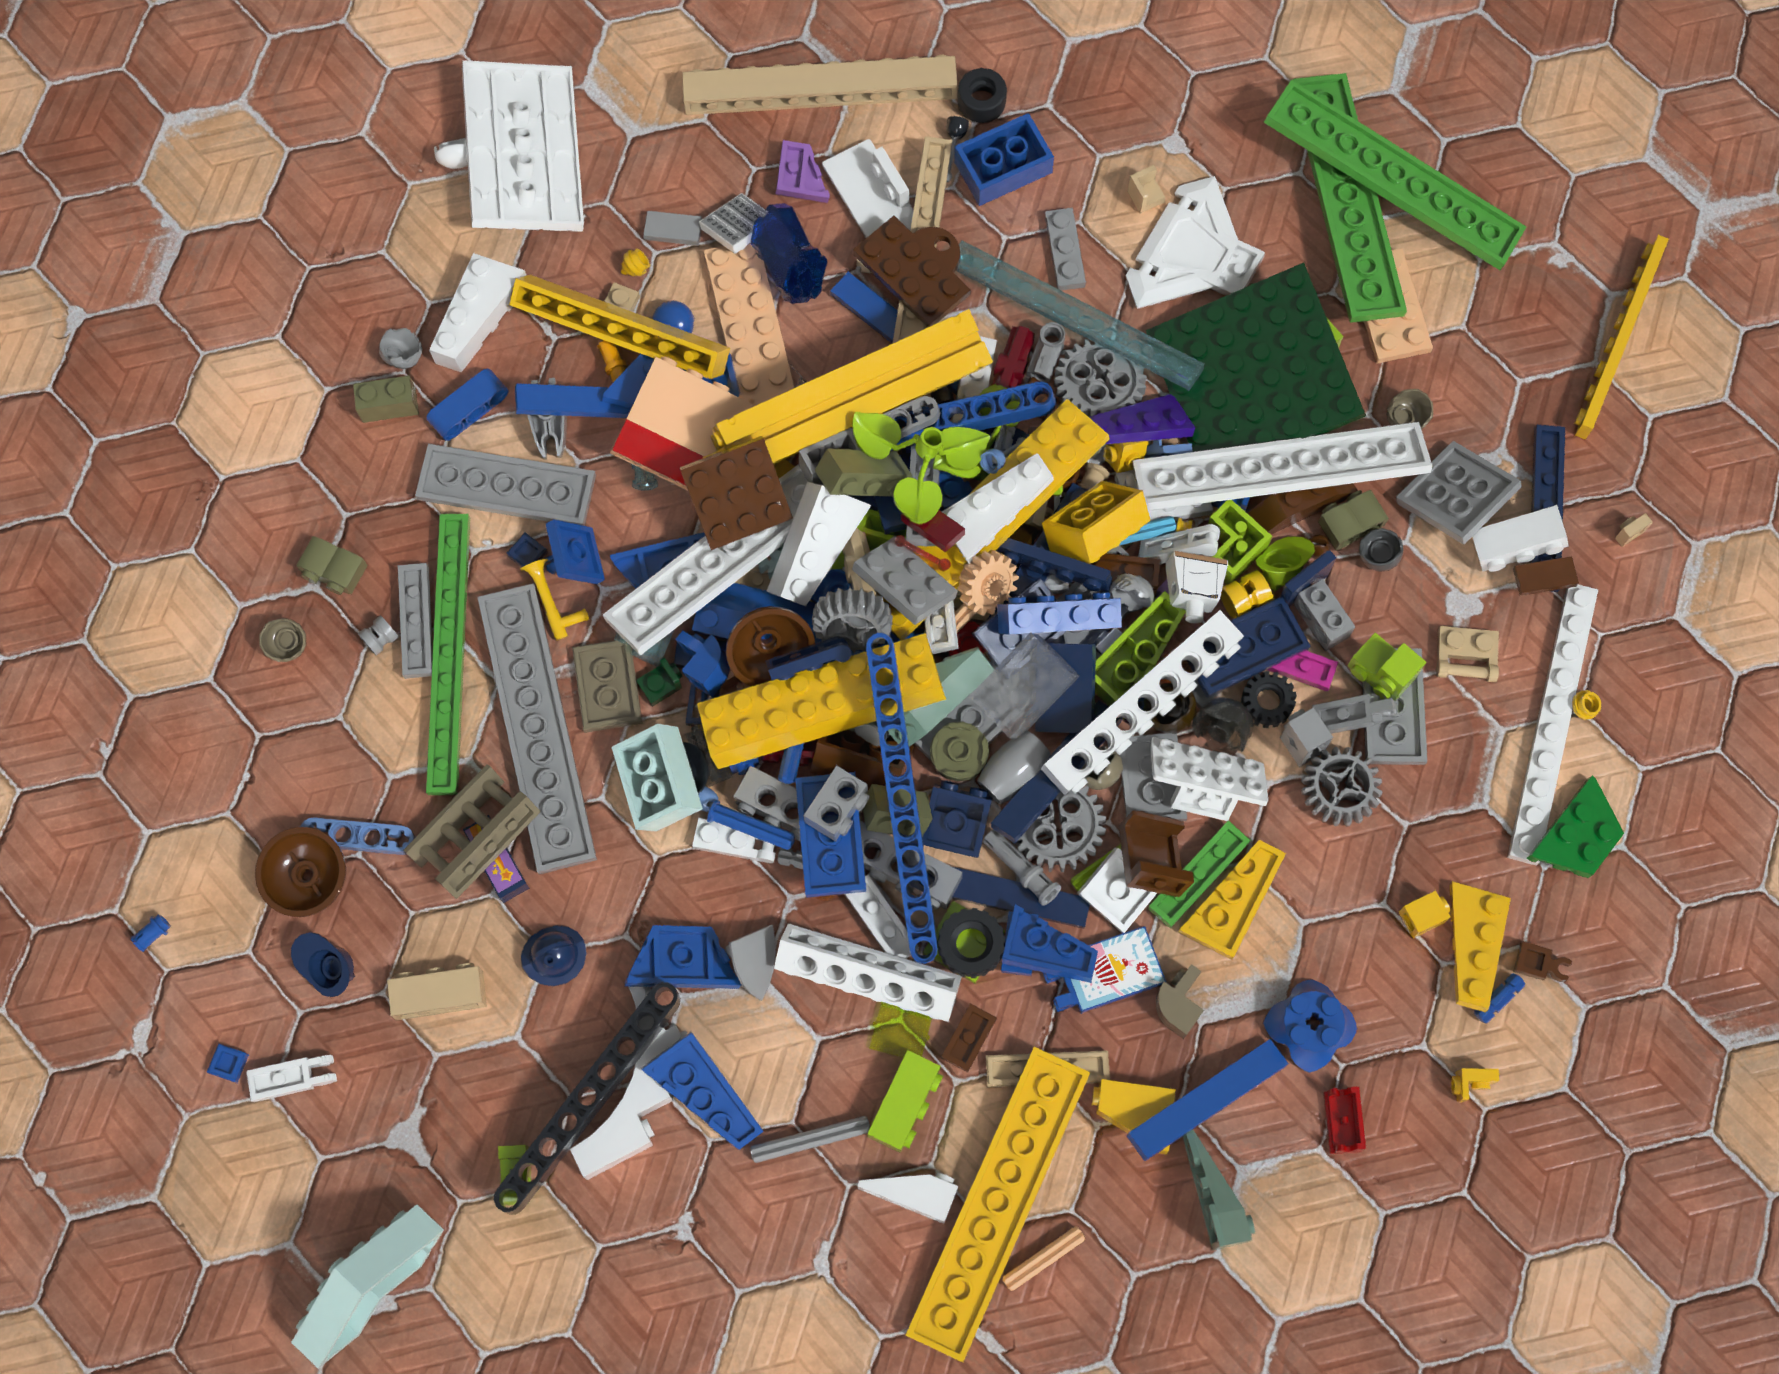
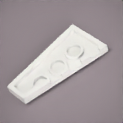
[942,453,1054,564]

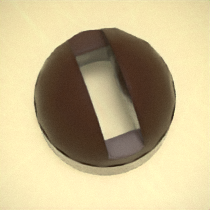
[1309,534,1330,559]

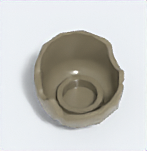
[1386,389,1433,430]
[259,618,307,662]
[1080,746,1123,790]

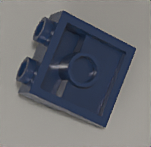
[922,780,993,858]

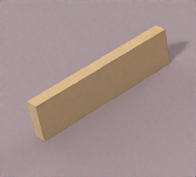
[986,1051,1110,1088]

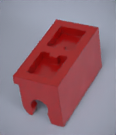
[1323,1086,1366,1154]

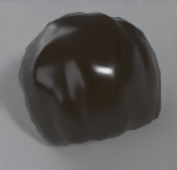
[1143,682,1196,734]

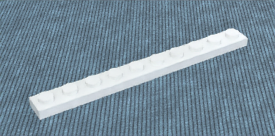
[1507,584,1598,866]

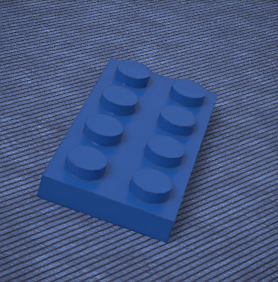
[795,772,866,898]

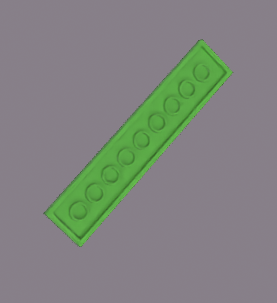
[1293,73,1407,323]
[1264,80,1527,270]

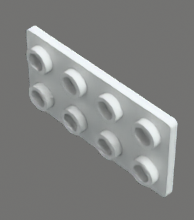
[822,139,914,238]
[1150,737,1268,821]

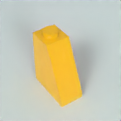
[1092,1079,1176,1155]

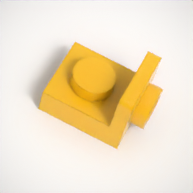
[1451,1068,1500,1102]

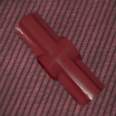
[991,326,1035,389]

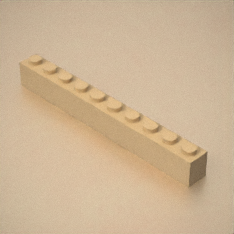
[683,55,957,115]

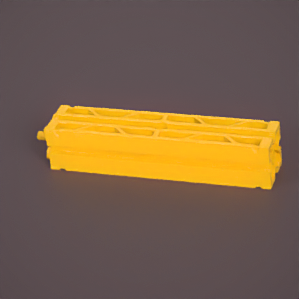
[703,309,993,464]

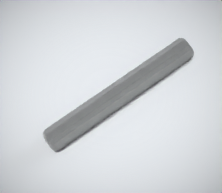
[750,1116,870,1163]

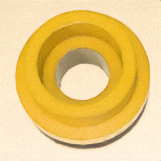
[1572,690,1601,720]

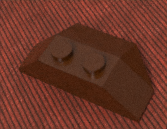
[1245,483,1358,534]

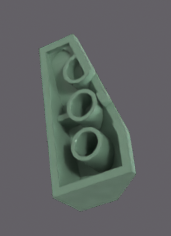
[888,647,995,747]
[1182,1130,1255,1251]

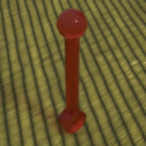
[894,535,951,571]

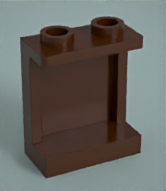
[1118,810,1194,897]

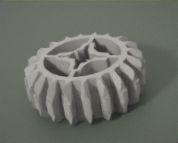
[812,587,893,653]
[1301,747,1383,827]

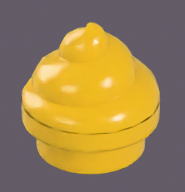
[621,249,650,277]

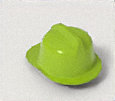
[1256,536,1315,591]

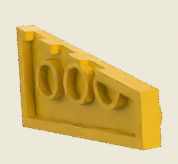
[1178,840,1286,960]
[1449,881,1511,1012]

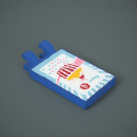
[1043,926,1166,1014]

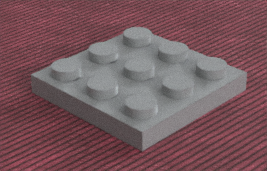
[1396,441,1522,545]

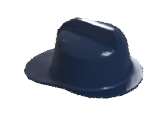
[291,932,355,997]

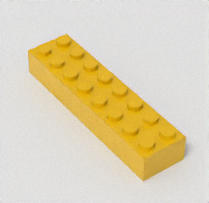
[697,633,946,769]

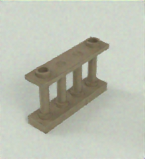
[403,764,541,899]

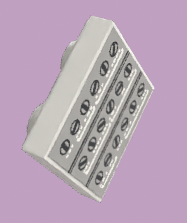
[699,193,778,254]

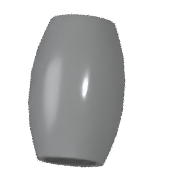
[977,731,1051,804]

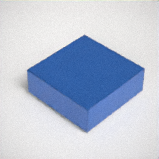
[207,1044,249,1083]

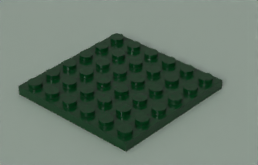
[1146,262,1366,452]

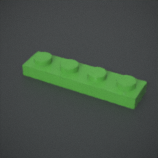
[1148,821,1251,929]

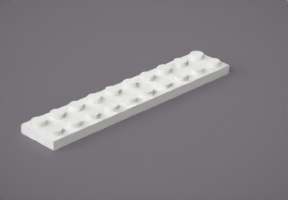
[1133,422,1432,511]
[603,464,824,656]

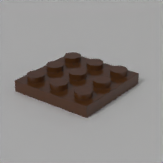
[680,436,793,550]

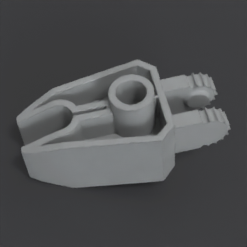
[527,378,567,460]

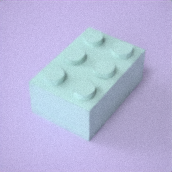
[612,724,703,831]

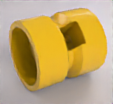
[1220,570,1274,619]

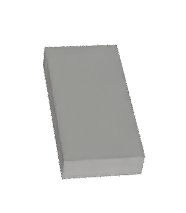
[643,211,702,246]

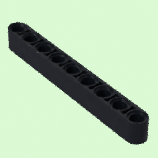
[494,982,681,1215]

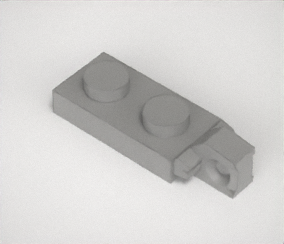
[1312,694,1398,734]

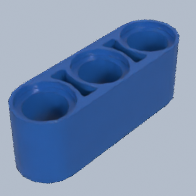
[426,369,509,441]

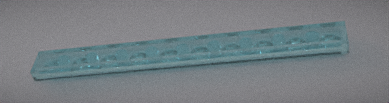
[956,241,1204,391]

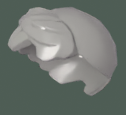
[379,328,422,369]
[1110,574,1154,612]

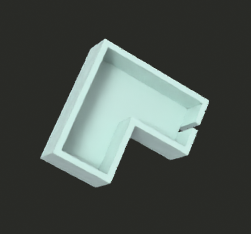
[291,1205,444,1368]

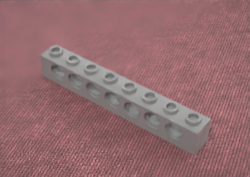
[733,766,963,910]

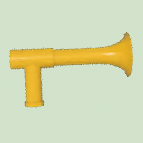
[520,559,589,641]

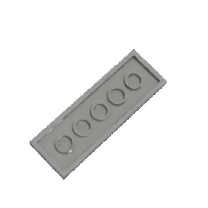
[415,444,596,526]

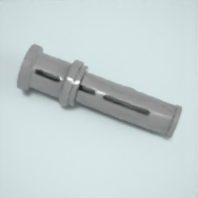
[983,829,1061,906]

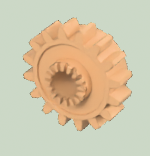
[957,550,1019,616]

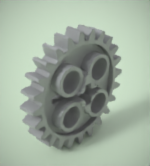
[1054,338,1147,417]
[1012,786,1106,872]

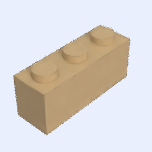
[387,963,487,1020]

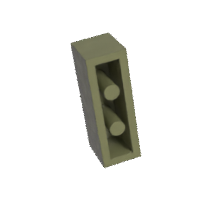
[815,449,912,497]

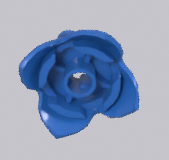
[1263,980,1357,1073]

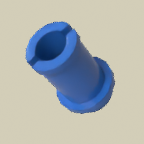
[130,914,171,952]

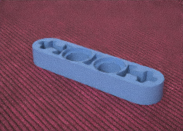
[300,818,416,855]

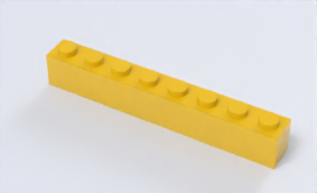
[509,275,730,379]

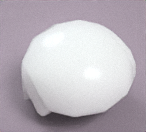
[434,138,468,169]

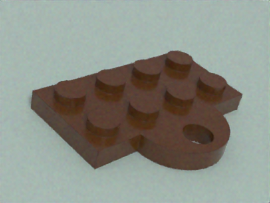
[853,215,971,328]

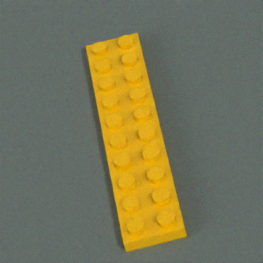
[883,399,1110,641]
[906,1047,1090,1363]

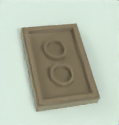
[572,639,643,733]

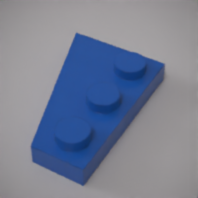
[1002,904,1098,983]

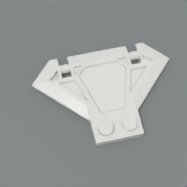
[1126,176,1265,309]

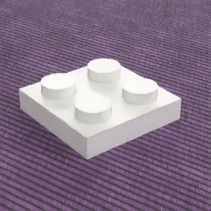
[1077,847,1157,933]

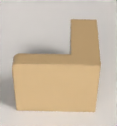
[1127,165,1166,214]

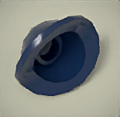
[521,926,587,986]

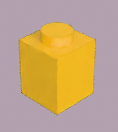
[1399,891,1451,938]

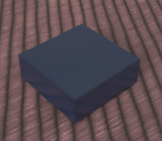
[506,532,548,567]

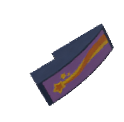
[463,815,530,903]

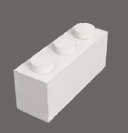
[1472,505,1569,572]

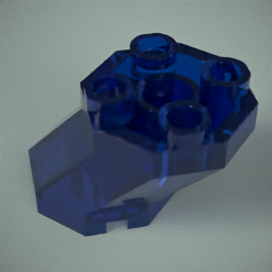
[750,204,828,304]

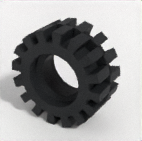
[1241,671,1297,728]

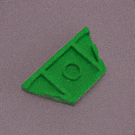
[1527,775,1624,878]

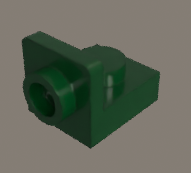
[636,657,683,707]

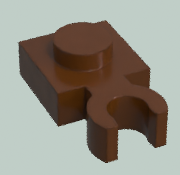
[1513,941,1572,982]

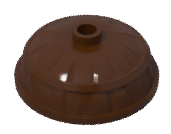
[726,606,815,687]
[255,827,346,917]

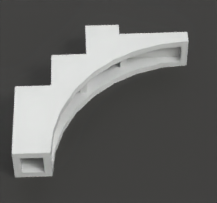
[570,987,687,1180]

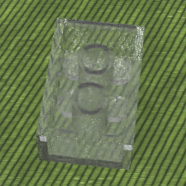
[969,632,1080,739]

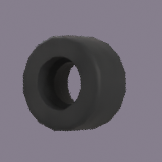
[957,68,1007,123]

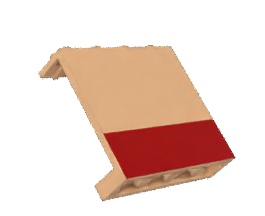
[610,356,755,491]

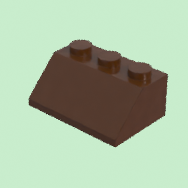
[810,729,915,790]

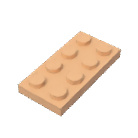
[1364,248,1433,363]

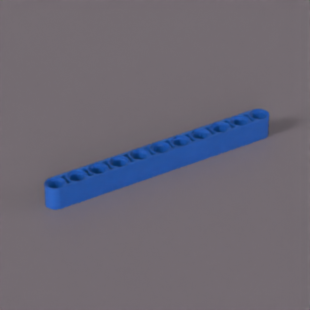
[866,633,938,964]

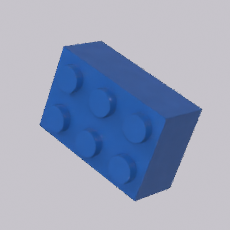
[954,113,1054,206]

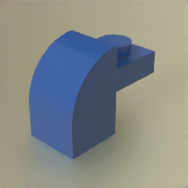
[675,630,730,697]

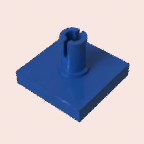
[545,519,605,584]

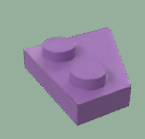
[776,140,830,203]

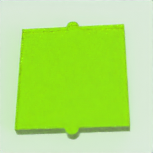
[869,1002,932,1058]

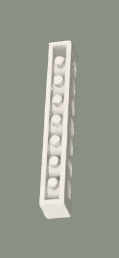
[1041,610,1244,796]

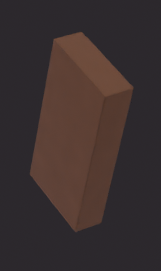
[1513,556,1579,596]

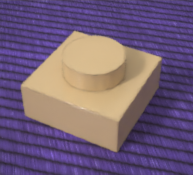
[605,283,640,312]
[1615,513,1653,547]

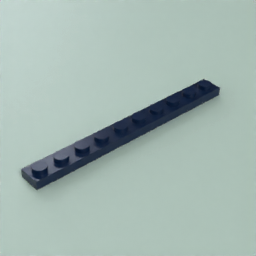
[847,495,1112,592]

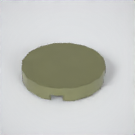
[930,722,989,781]

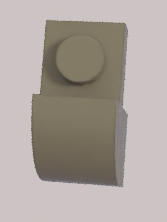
[1156,964,1204,1039]

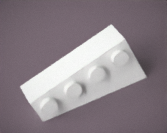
[429,253,527,372]
[767,482,871,606]

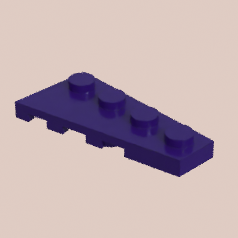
[1089,394,1195,445]

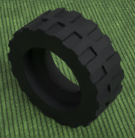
[938,908,1005,978]

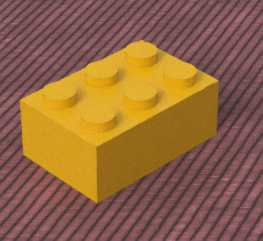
[1042,481,1151,564]

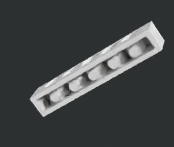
[774,924,962,1022]

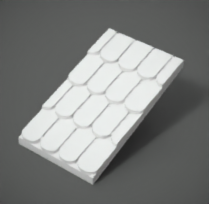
[462,60,584,232]

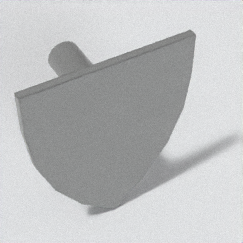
[725,925,776,1001]

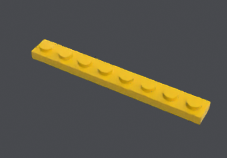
[1574,235,1669,440]

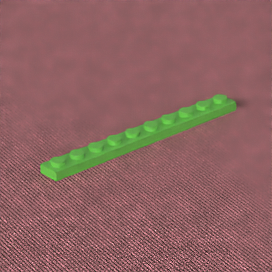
[426,514,470,795]

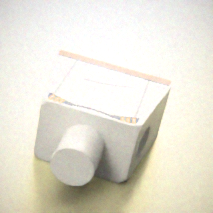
[1166,551,1228,623]

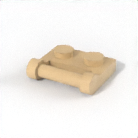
[1436,626,1499,682]

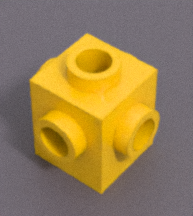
[1103,441,1148,473]

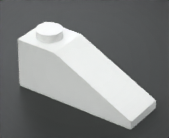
[857,1172,958,1224]

